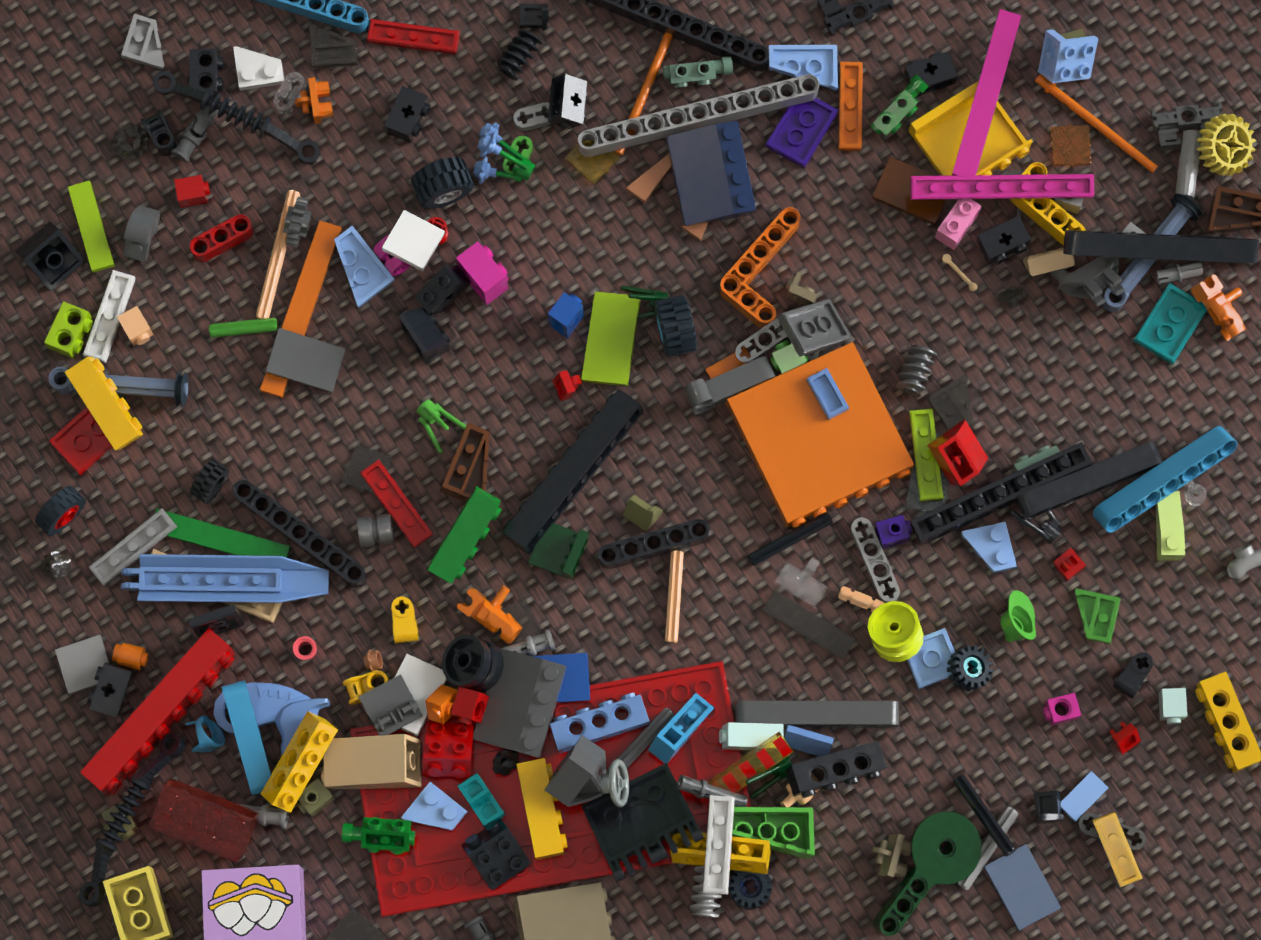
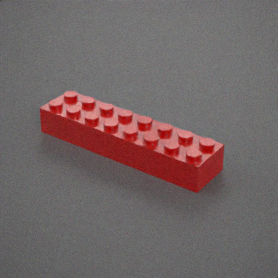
[80,628,236,797]

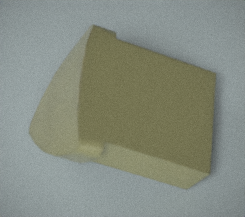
[623,495,663,532]

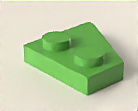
[1075,588,1121,645]

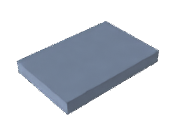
[984,844,1061,931]

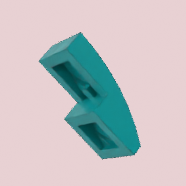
[458,773,506,827]

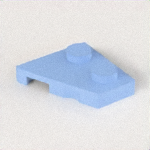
[961,522,1017,573]
[401,782,468,831]

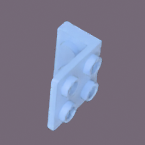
[1038,30,1098,83]

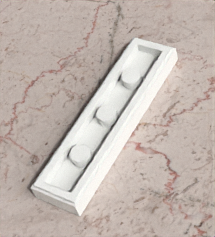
[83,270,136,363]
[703,795,735,895]

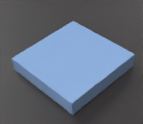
[907,628,955,689]

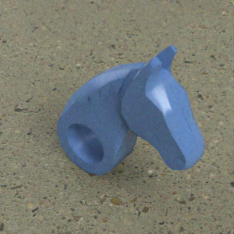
[213,682,330,755]

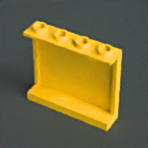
[908,81,1033,176]

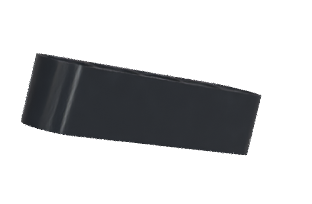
[598,519,710,569]

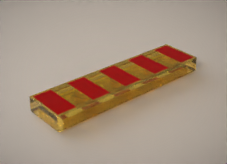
[708,732,794,793]

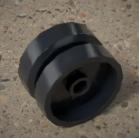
[442,635,504,693]

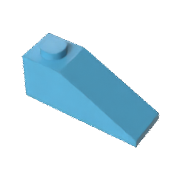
[648,693,714,764]

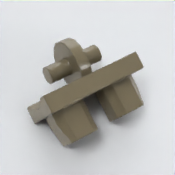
[871,833,911,877]

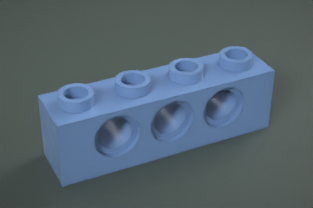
[550,693,649,754]

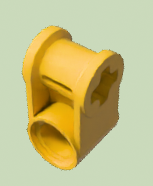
[391,596,419,644]
[342,670,389,705]

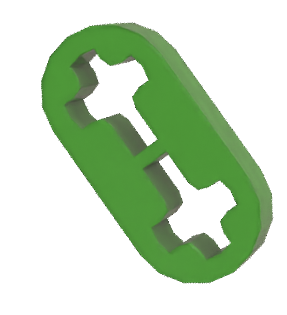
[503,136,533,174]

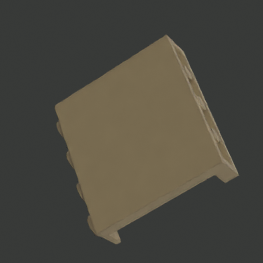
[513,882,615,940]

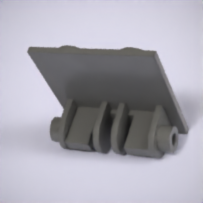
[359,674,423,736]

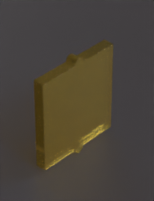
[565,140,620,184]

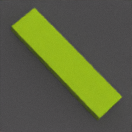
[68,180,115,273]
[909,409,943,502]

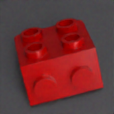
[423,721,474,778]

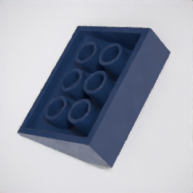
[666,120,756,226]

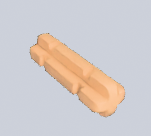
[838,586,884,612]

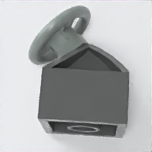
[545,735,629,807]

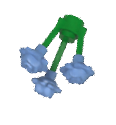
[473,122,535,184]

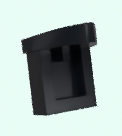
[519,3,549,30]
[1034,790,1064,823]

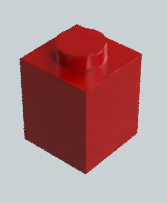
[174,175,210,208]

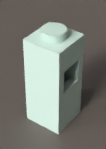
[719,722,784,751]

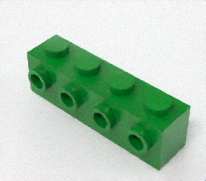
[427,486,502,584]

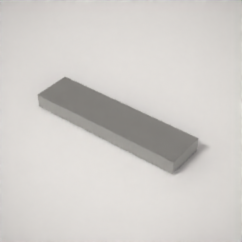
[89,508,177,586]

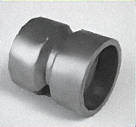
[357,514,394,548]

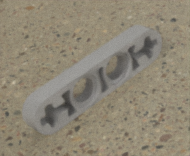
[851,517,900,603]

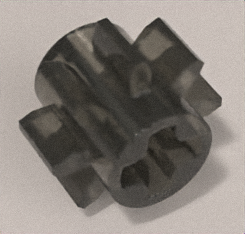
[41,550,71,581]

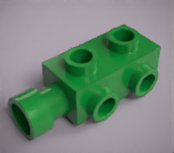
[870,74,929,136]
[342,817,415,855]

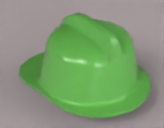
[1000,590,1036,642]

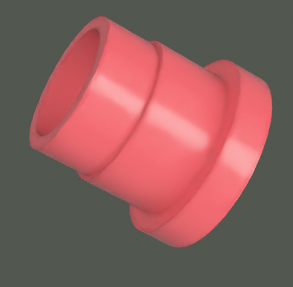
[293,636,317,660]

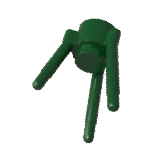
[620,285,668,319]
[742,752,792,799]

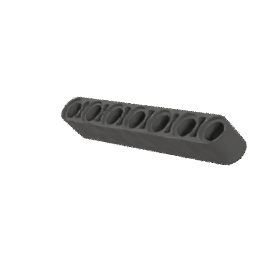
[735,701,899,728]

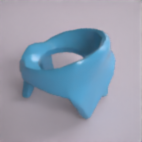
[185,715,225,753]

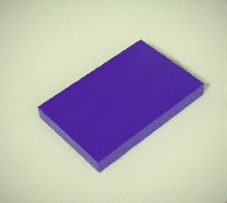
[765,98,839,169]

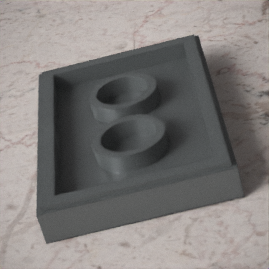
[777,299,852,357]
[265,328,345,393]

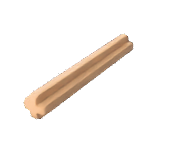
[665,550,684,643]

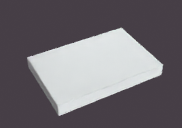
[394,654,447,737]

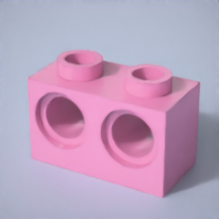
[935,199,982,250]

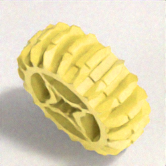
[1196,114,1257,176]

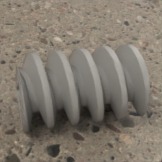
[690,866,721,918]

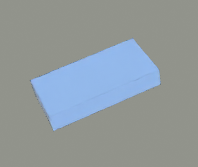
[1061,771,1108,822]

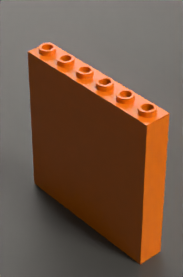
[727,342,914,528]

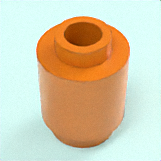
[112,643,149,671]

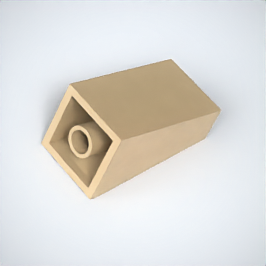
[321,734,422,790]

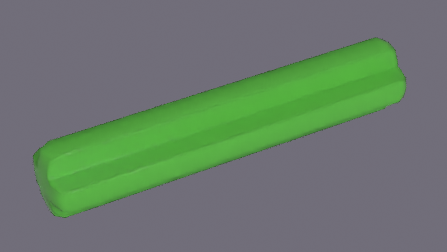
[209,318,278,337]

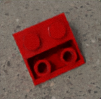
[927,420,988,486]

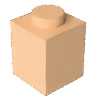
[117,306,154,346]

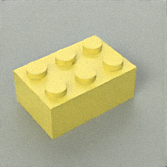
[103,866,174,940]

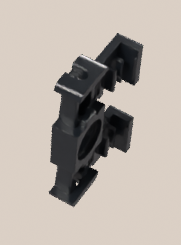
[817,0,894,36]

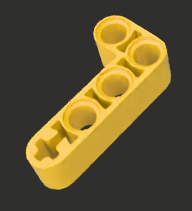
[1010,162,1086,246]

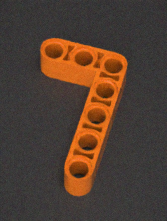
[720,207,800,329]

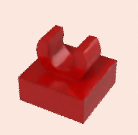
[552,370,582,401]
[1052,548,1086,581]
[1110,722,1141,755]

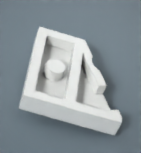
[233,46,285,91]

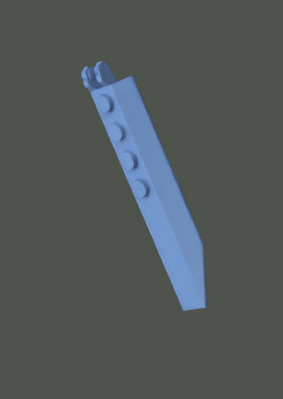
[121,554,329,603]

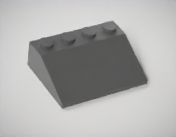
[473,648,567,759]

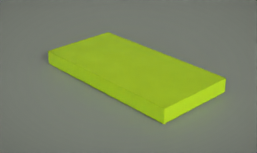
[581,291,641,387]

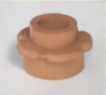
[364,649,383,671]

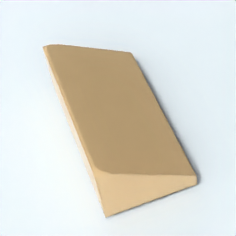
[1023,248,1075,276]

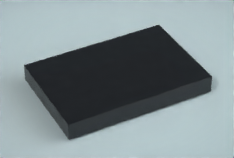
[188,604,245,638]

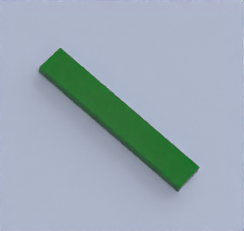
[155,508,291,558]

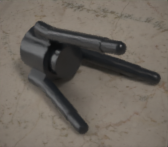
[1010,511,1062,544]

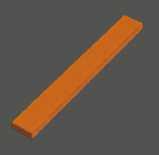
[260,221,342,398]

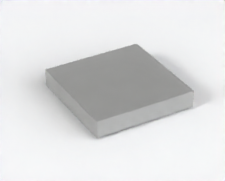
[55,635,110,695]

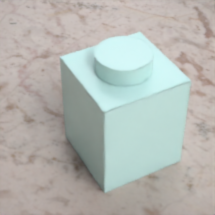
[1158,688,1187,724]

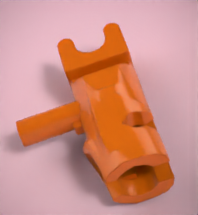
[1191,274,1246,341]
[457,585,523,644]

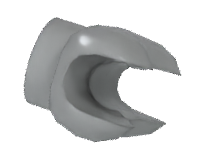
[1227,544,1261,579]

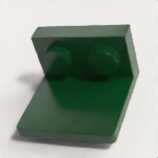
[529,523,589,580]

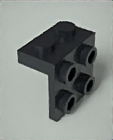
[461,818,530,890]

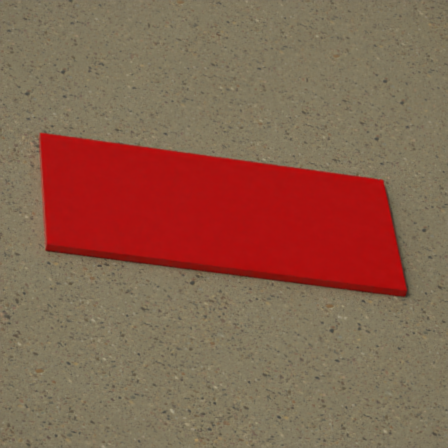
[350,661,751,917]

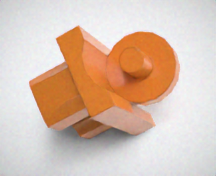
[295,77,333,124]

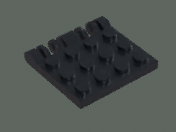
[581,763,704,882]

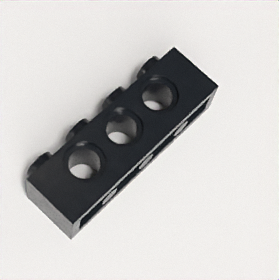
[785,741,887,798]

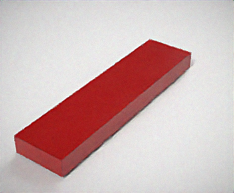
[367,19,460,55]
[360,460,433,549]

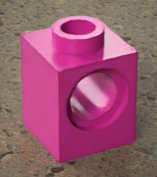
[1043,693,1081,726]

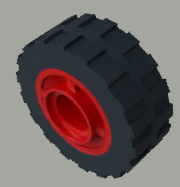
[35,486,86,536]

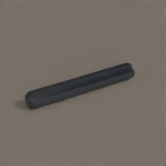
[748,513,833,566]
[954,774,1015,857]

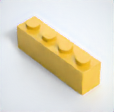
[65,357,143,451]
[517,758,568,860]

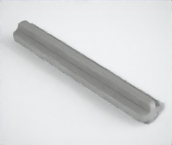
[957,806,1018,890]

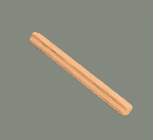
[256,190,300,319]

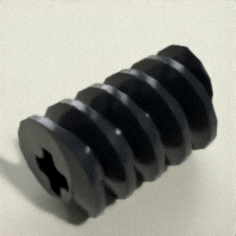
[496,29,542,81]

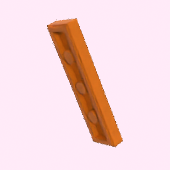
[838,62,863,151]

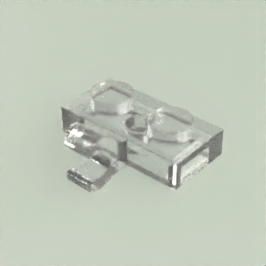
[775,557,827,607]

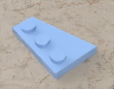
[769,45,838,91]
[334,226,395,308]

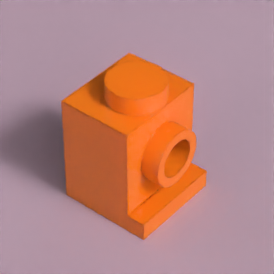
[425,684,458,724]

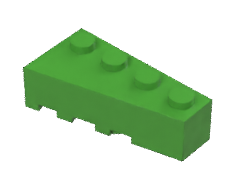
[732,807,815,859]

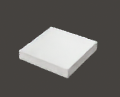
[382,210,445,272]

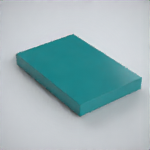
[1133,283,1207,365]

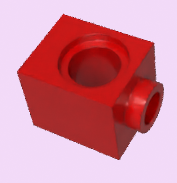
[451,686,489,725]

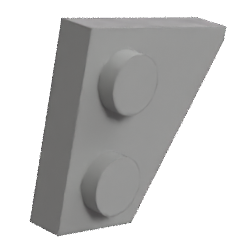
[121,14,164,70]

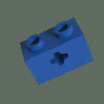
[548,292,584,339]

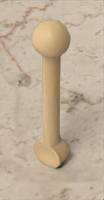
[942,254,978,291]

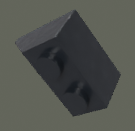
[15,221,85,291]
[398,307,450,365]

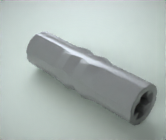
[1175,130,1202,200]

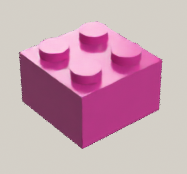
[456,241,509,305]

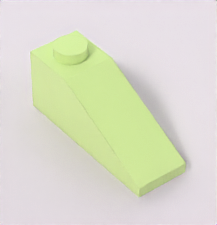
[1156,491,1185,561]

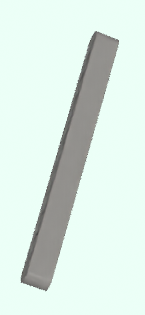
[578,74,819,157]

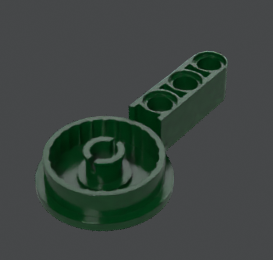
[873,812,982,936]

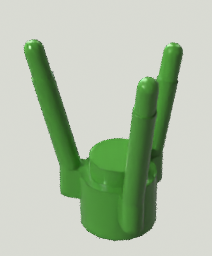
[416,399,466,454]

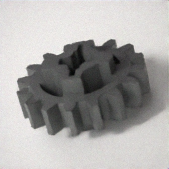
[283,197,312,247]

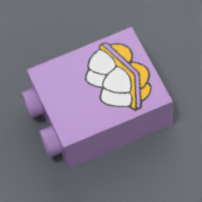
[202,865,306,940]

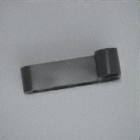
[684,356,776,415]

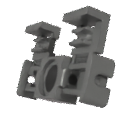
[1151,102,1224,151]

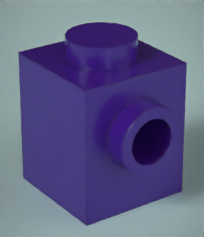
[874,515,912,549]

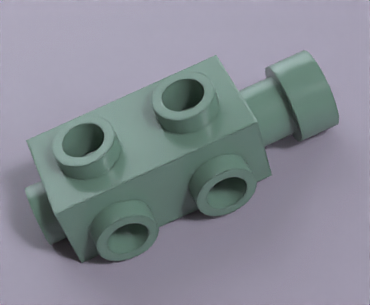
[663,57,733,88]

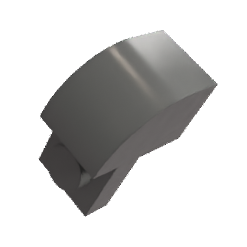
[123,205,161,262]

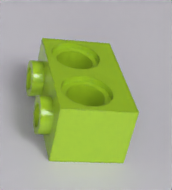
[44,301,93,359]

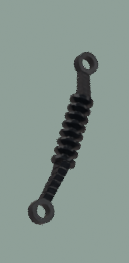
[153,71,320,164]
[79,732,185,907]

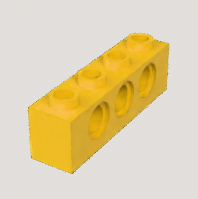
[1195,672,1261,773]
[260,711,338,813]
[670,830,771,874]

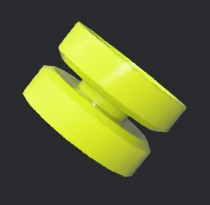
[867,601,924,662]

